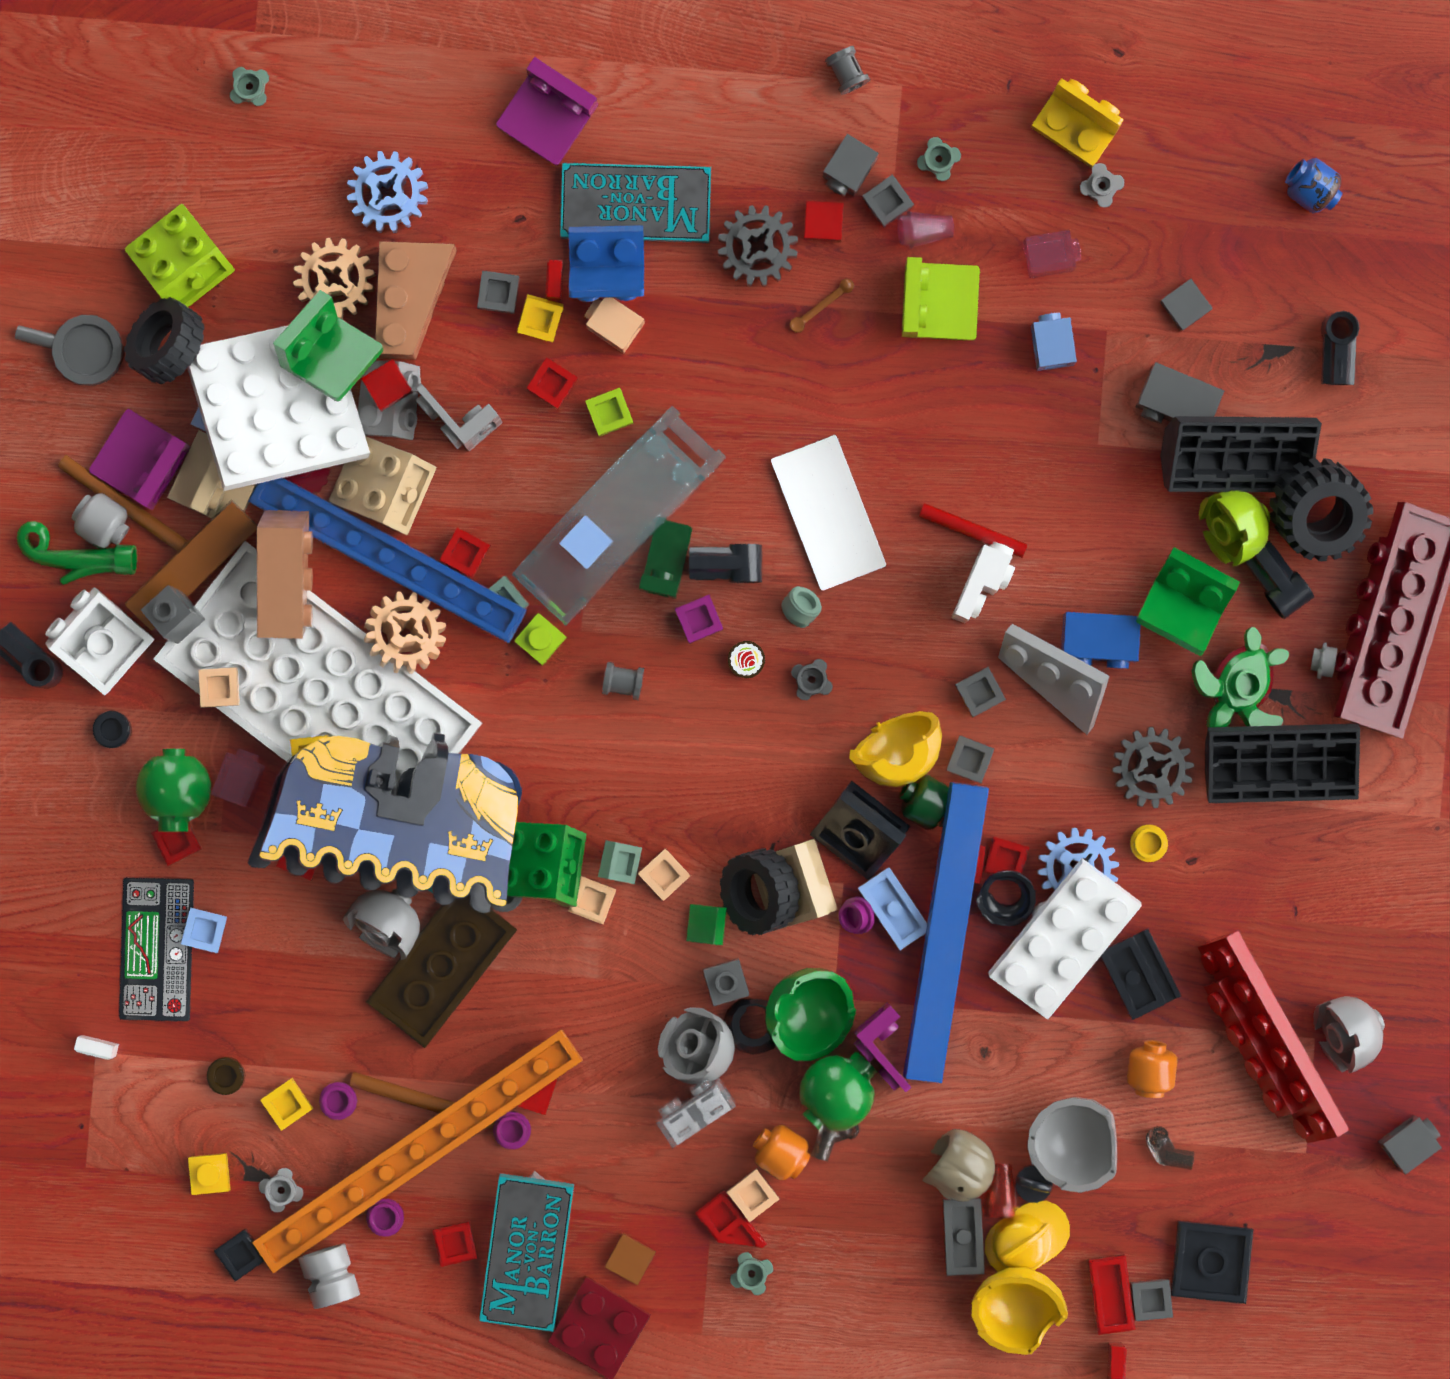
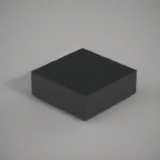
[214,1229,264,1282]

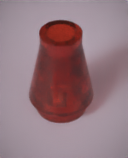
[982,1163,1019,1218]

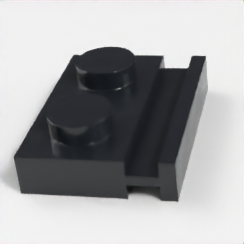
[1100,929,1181,1020]

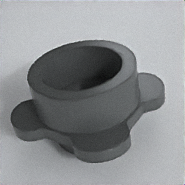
[791,659,833,700]

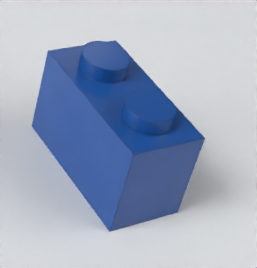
[1061,612,1141,669]

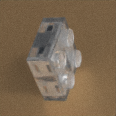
[656,1078,736,1148]

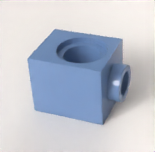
[1031,313,1077,371]

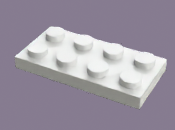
[988,858,1142,1019]

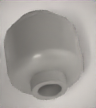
[71,493,130,549]

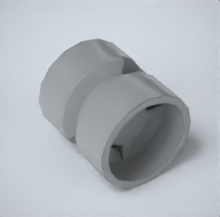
[298,1243,360,1309]

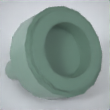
[781,586,822,628]

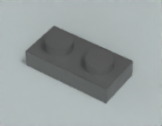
[943,1197,984,1276]

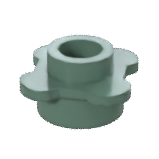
[230,67,269,106]
[917,137,961,181]
[730,1252,773,1295]

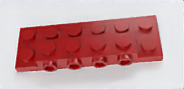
[1198,931,1349,1144]

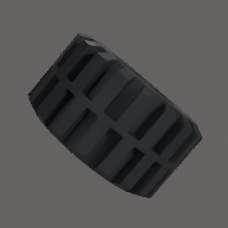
[1269,458,1373,561]

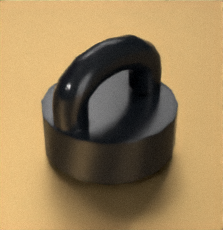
[1015,1165,1053,1203]

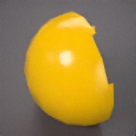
[849,711,942,787]
[971,1267,1068,1355]

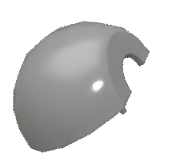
[1027,1097,1117,1193]

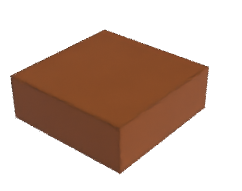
[605,1233,656,1285]

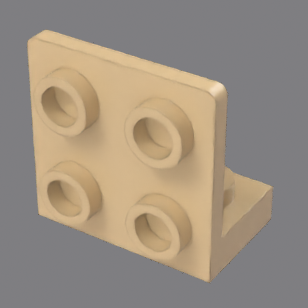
[329,436,437,535]

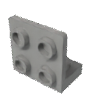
[416,383,503,451]

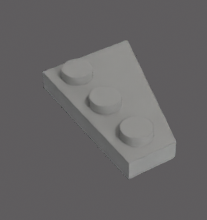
[998,624,1110,735]

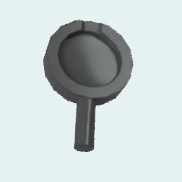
[15,315,124,386]

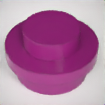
[839,897,874,934]
[319,1082,357,1120]
[493,1112,531,1149]
[366,1198,404,1237]

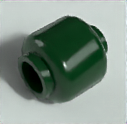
[898,774,949,830]

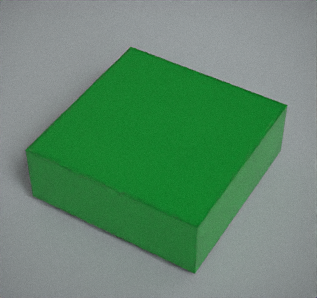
[686,904,727,945]

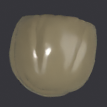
[922,1129,995,1202]

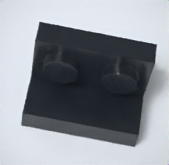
[810,781,911,881]

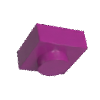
[675,595,724,644]

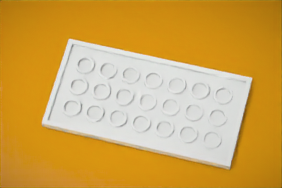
[154,541,482,795]

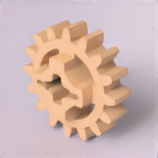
[293,238,375,319]
[364,592,446,674]

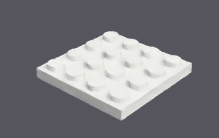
[187,326,370,491]

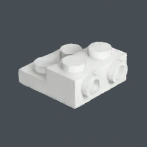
[951,542,1015,624]
[45,587,155,695]

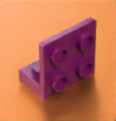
[496,57,598,166]
[89,409,191,510]
[853,1002,911,1092]

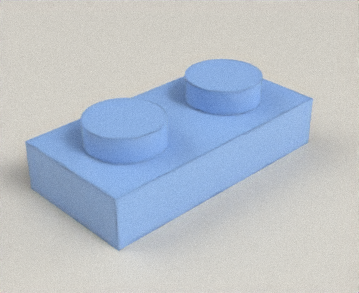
[858,867,927,950]

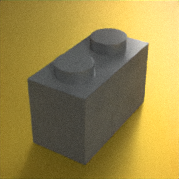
[1135,362,1225,424]

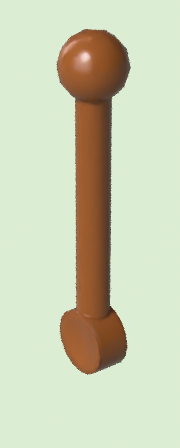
[790,278,854,333]

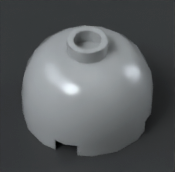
[343,889,420,960]
[1313,996,1385,1074]
[658,1007,735,1085]

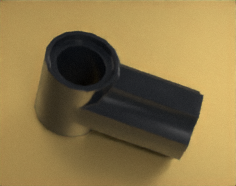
[1321,311,1360,385]
[1245,540,1314,619]
[689,544,762,583]
[0,622,63,689]

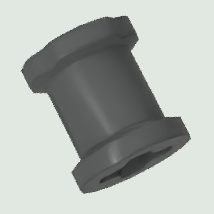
[825,46,871,95]
[602,662,645,701]

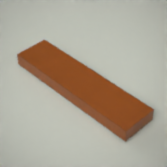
[125,499,258,631]

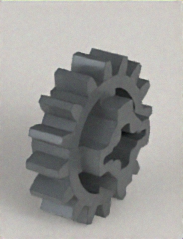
[718,205,798,287]
[1111,727,1194,808]

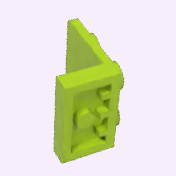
[125,204,235,307]
[902,257,980,341]

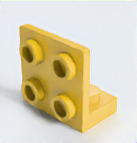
[1031,78,1123,168]

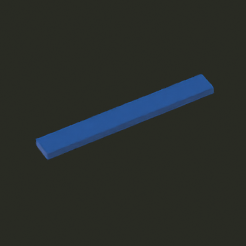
[248,477,527,643]
[903,782,989,1083]

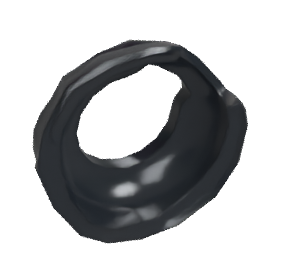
[976,870,1036,926]
[723,999,776,1055]

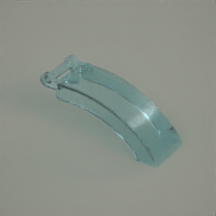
[512,406,727,626]

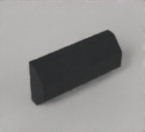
[1160,416,1322,492]
[1205,724,1360,803]

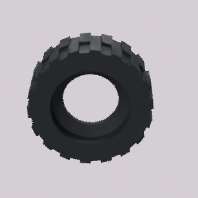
[124,297,205,384]
[720,848,800,935]

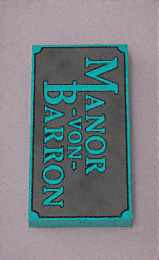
[560,163,711,243]
[479,1173,574,1332]

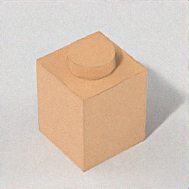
[585,297,645,354]

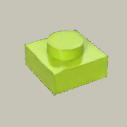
[585,388,634,437]
[514,613,567,665]

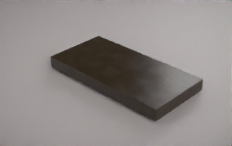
[366,895,518,1048]

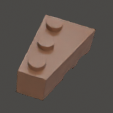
[376,241,457,360]
[257,510,313,639]

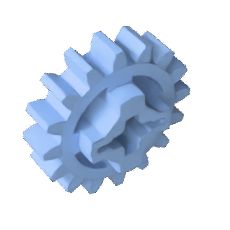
[347,151,428,233]
[1037,828,1119,894]

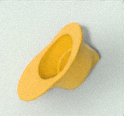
[985,1201,1070,1272]

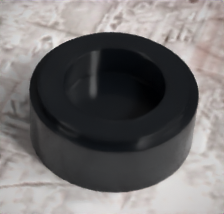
[93,711,132,748]

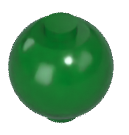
[136,749,211,832]
[799,1051,877,1131]

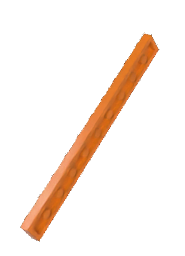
[252,1030,583,1273]

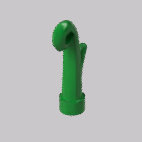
[16,521,137,585]

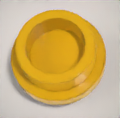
[1130,825,1168,862]

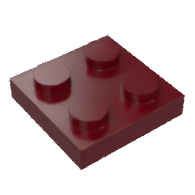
[548,1276,651,1379]

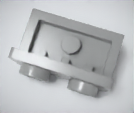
[358,360,421,440]

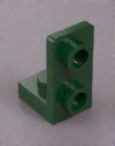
[639,519,692,599]

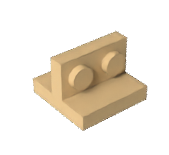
[167,430,257,518]
[754,839,838,929]

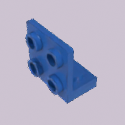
[568,225,645,302]

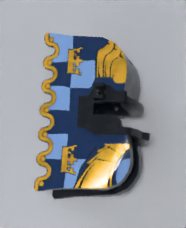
[247,732,518,913]

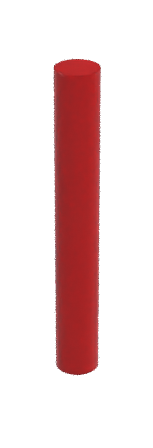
[919,503,1028,558]

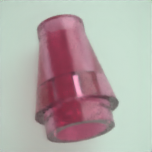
[897,211,954,248]

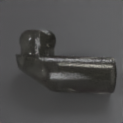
[811,1124,860,1162]
[1146,1126,1194,1170]

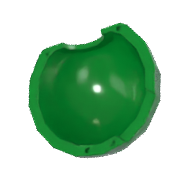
[765,968,857,1061]

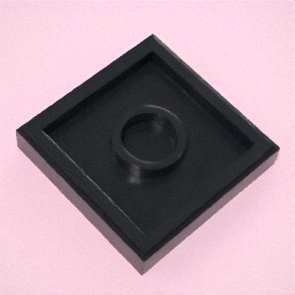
[1170,1220,1254,1304]

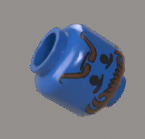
[1285,158,1343,214]

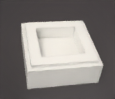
[74,1035,119,1060]

